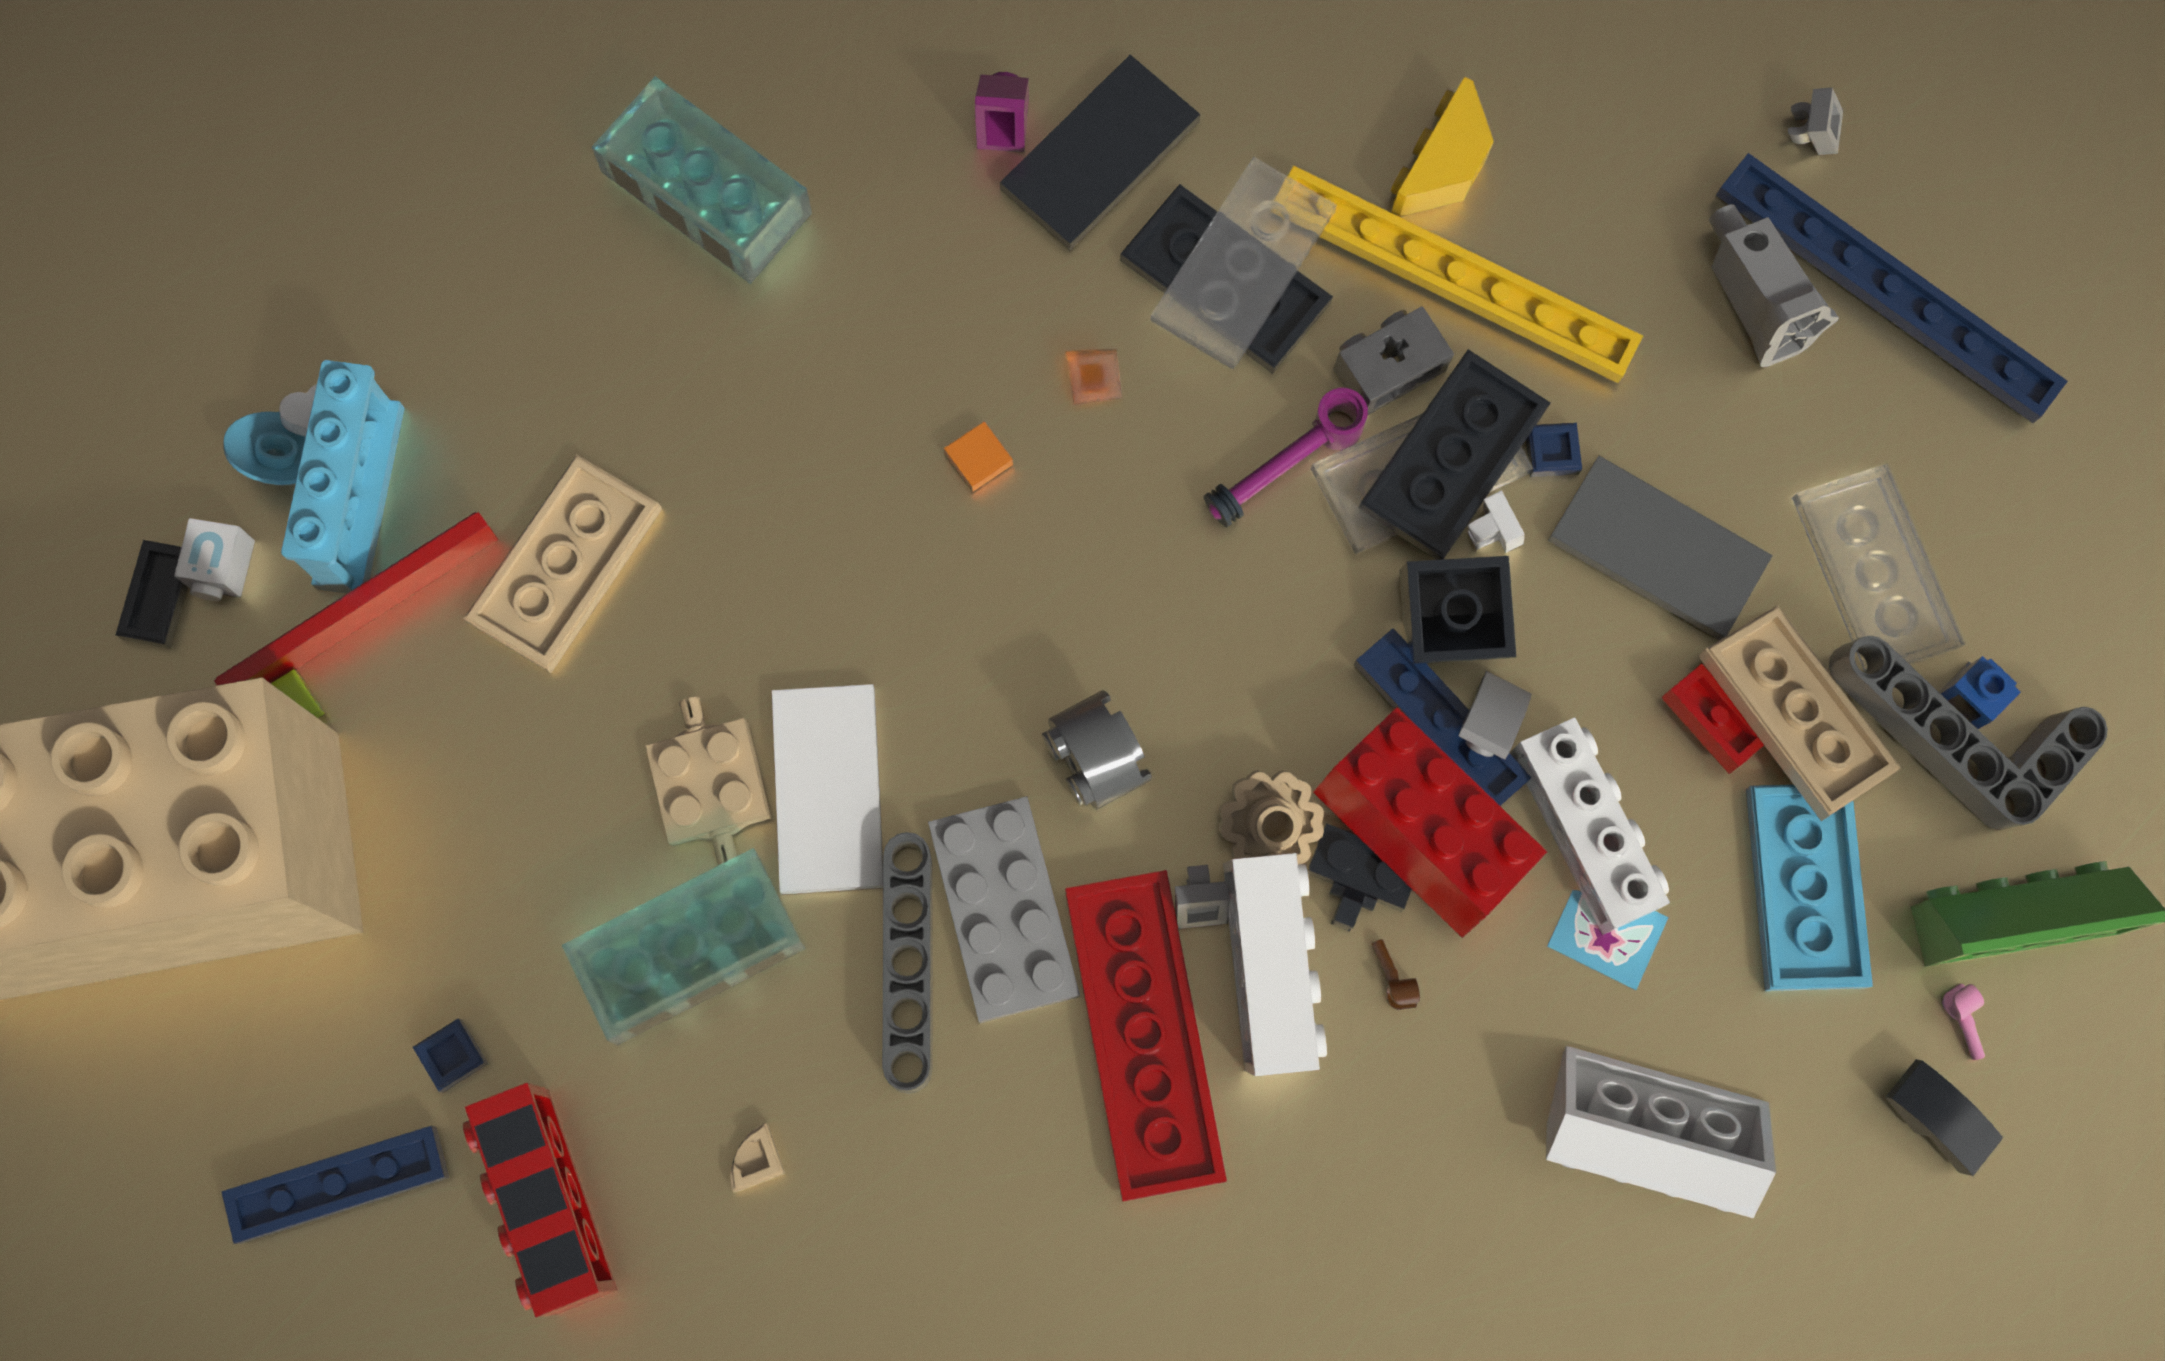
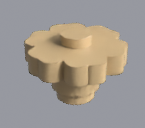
[1219,770,1324,864]

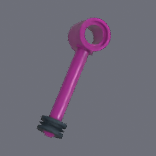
[1203,388,1368,528]

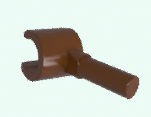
[1371,939,1420,1010]

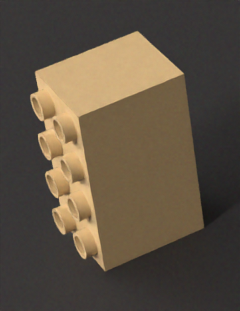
[0,678,363,1000]

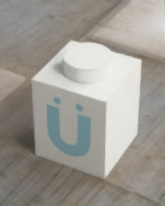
[174,518,255,601]

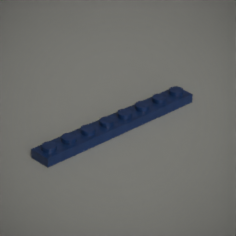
[1716,153,2068,424]

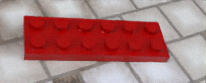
[1065,870,1227,1202]

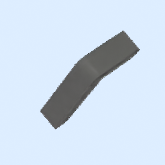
[1829,636,2108,830]

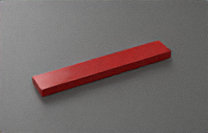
[214,511,499,686]

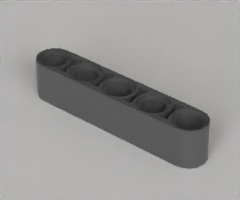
[882,832,933,1094]

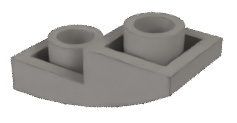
[1458,671,1532,759]

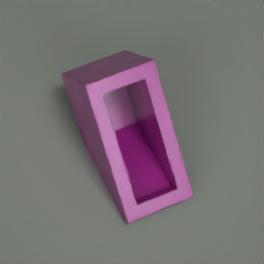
[975,72,1029,153]

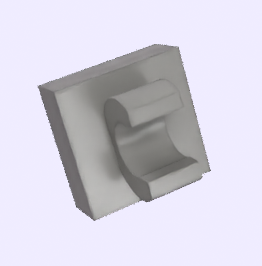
[1788,87,1843,155]
[1174,865,1230,929]

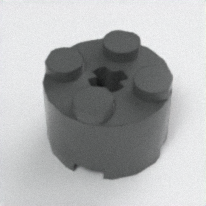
[1042,690,1152,810]

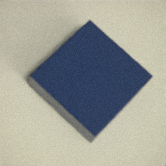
[1526,422,1582,477]
[413,1018,488,1093]

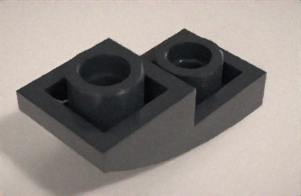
[1885,1059,2004,1176]

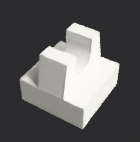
[1468,490,1525,553]

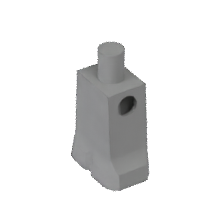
[1709,204,1839,367]

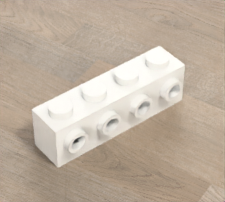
[1511,717,1670,935]

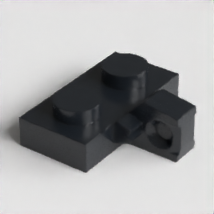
[1307,823,1412,932]

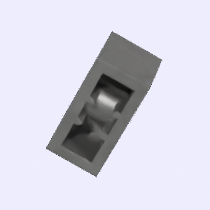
[1333,306,1454,415]

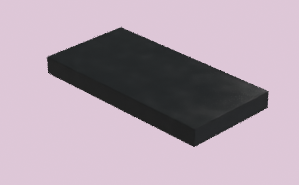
[1000,54,1200,250]
[1120,184,1333,374]
[1358,349,1551,560]

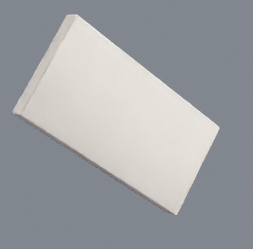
[772,684,883,894]

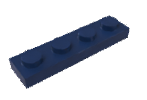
[1354,628,1532,806]
[221,1125,449,1244]

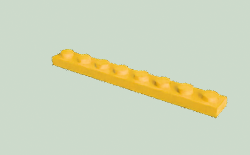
[1270,165,1643,383]

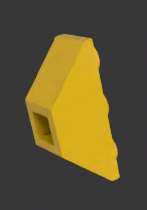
[1390,76,1494,217]

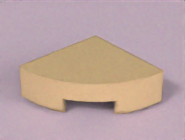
[730,1123,785,1193]

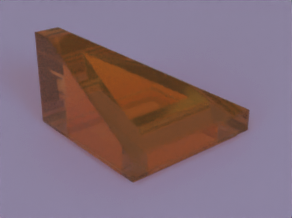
[1065,349,1122,405]

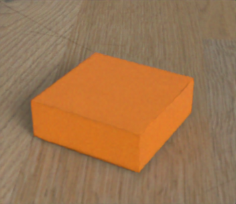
[944,421,1013,492]

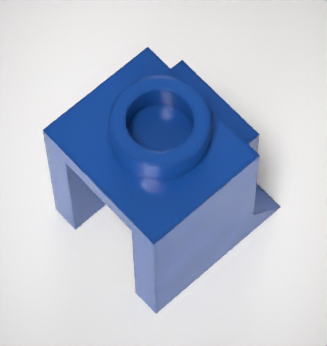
[1939,656,2021,729]

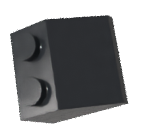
[1399,556,1517,664]

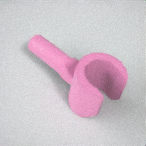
[1942,984,1985,1060]

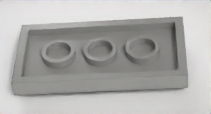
[928,796,1080,1024]

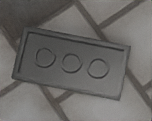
[1548,456,1773,640]

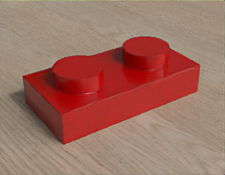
[1661,664,1764,774]

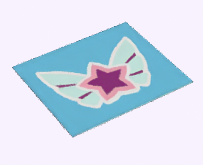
[1547,889,1669,990]

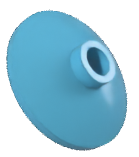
[223,411,306,485]

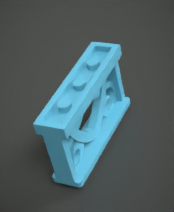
[281,360,405,594]

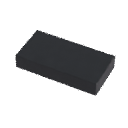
[115,540,188,649]

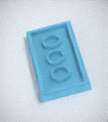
[1746,785,1873,991]

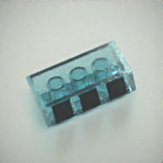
[592,76,812,284]
[562,848,806,1045]

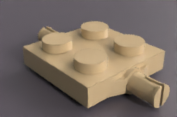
[645,697,771,869]

